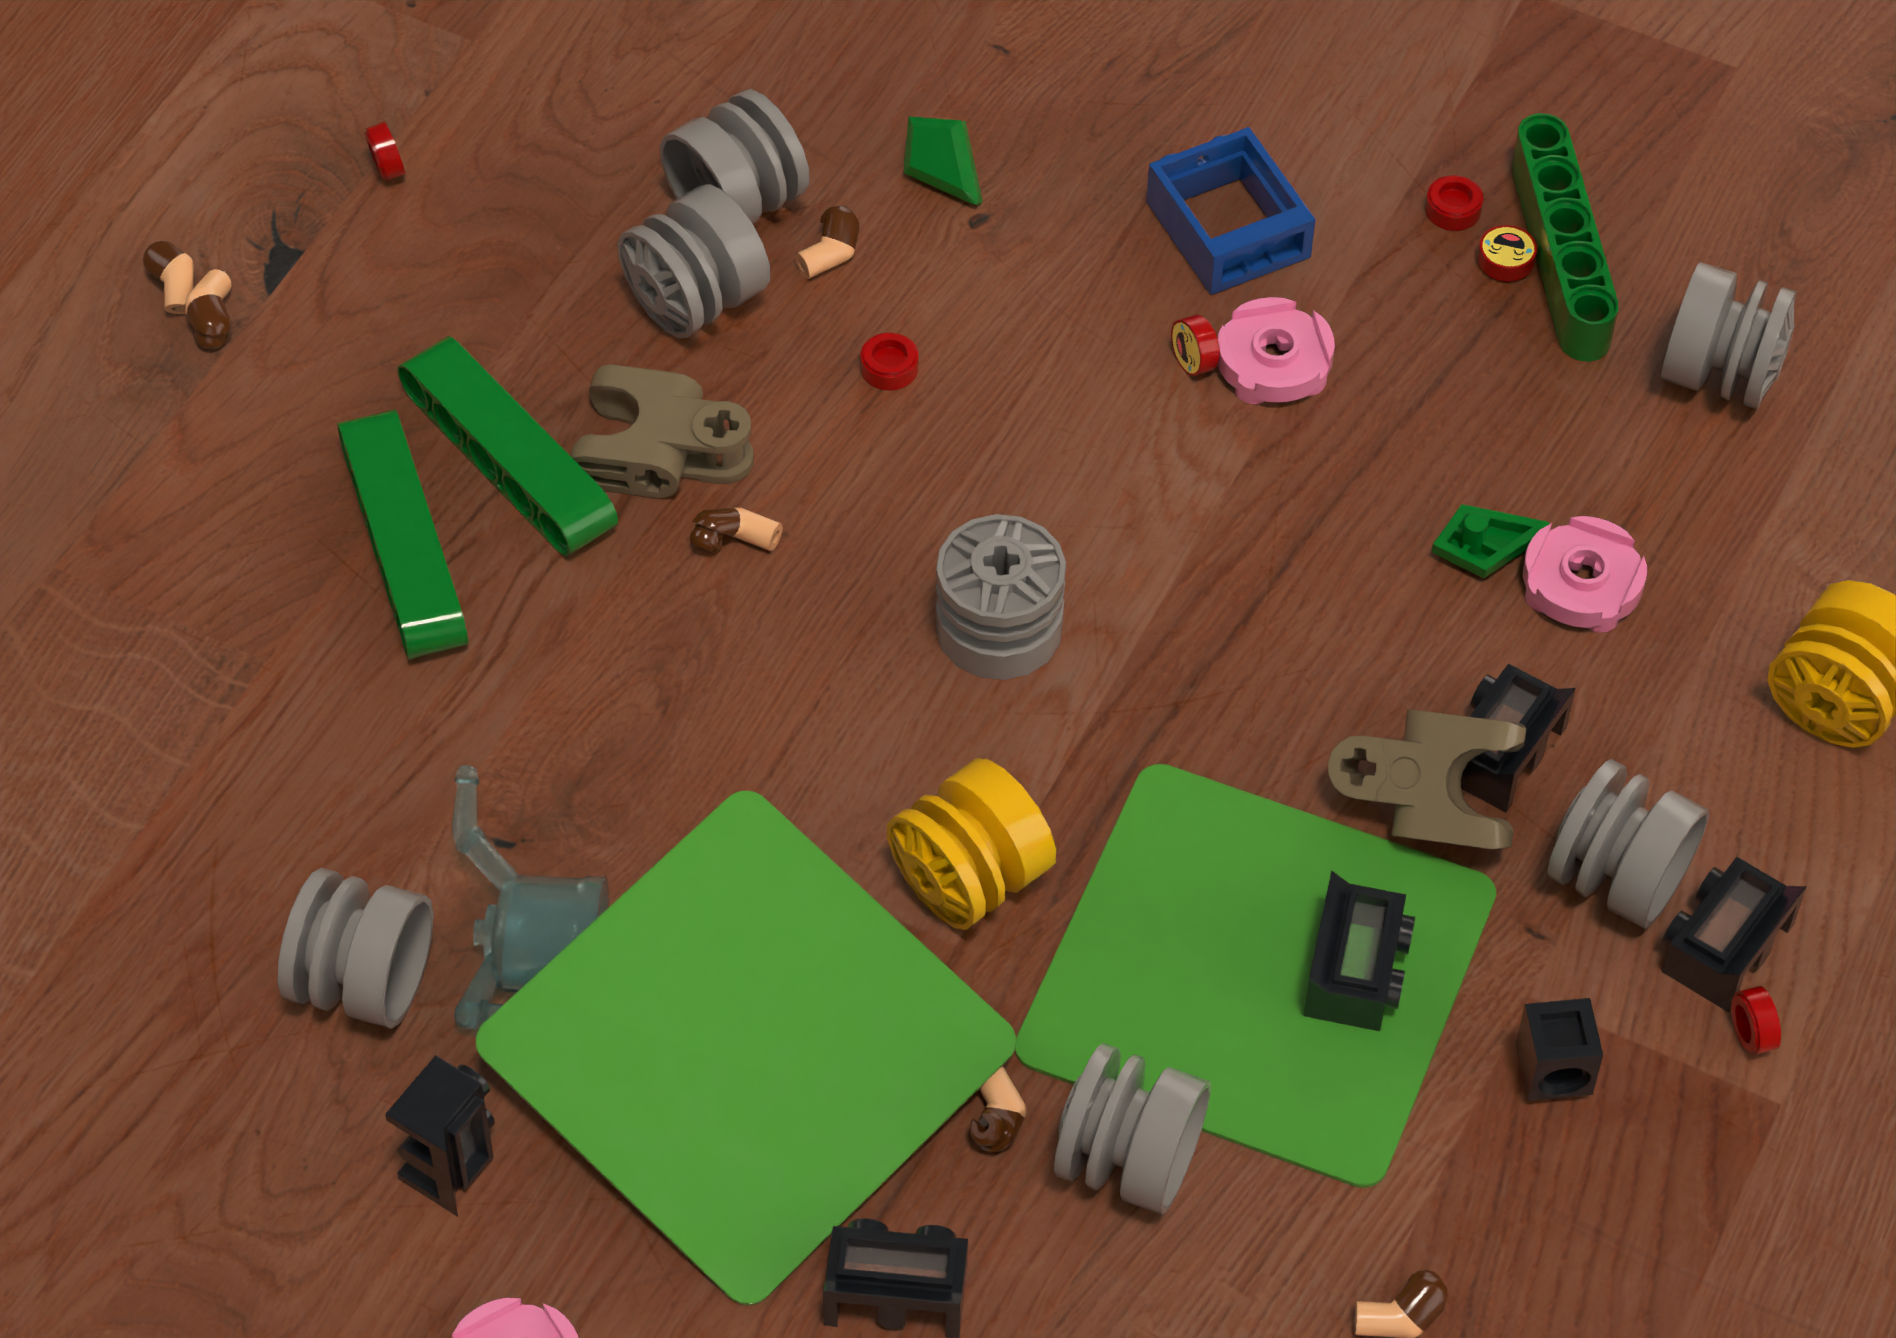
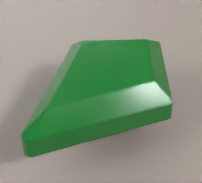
[903,116,983,205]
[1431,504,1550,578]

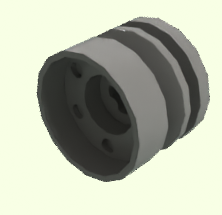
[660,89,809,224]
[617,184,770,338]
[1661,262,1797,409]
[936,514,1066,680]
[1547,759,1710,929]
[277,868,434,1029]
[1054,1043,1211,1215]

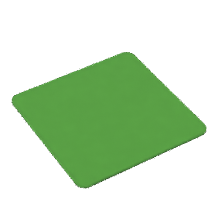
[1015,764,1496,1188]
[476,791,1016,1305]

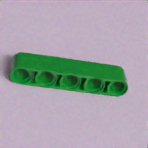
[1512,113,1619,362]
[397,336,618,557]
[337,409,469,660]

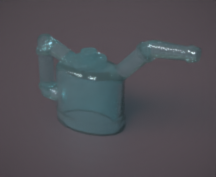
[452,765,609,1030]

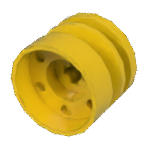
[1767,580,1896,748]
[887,758,1056,930]

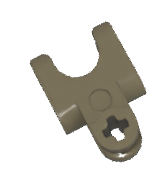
[570,364,754,498]
[1328,709,1526,849]

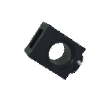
[1515,998,1603,1101]

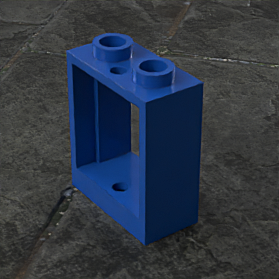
[1146,127,1316,295]

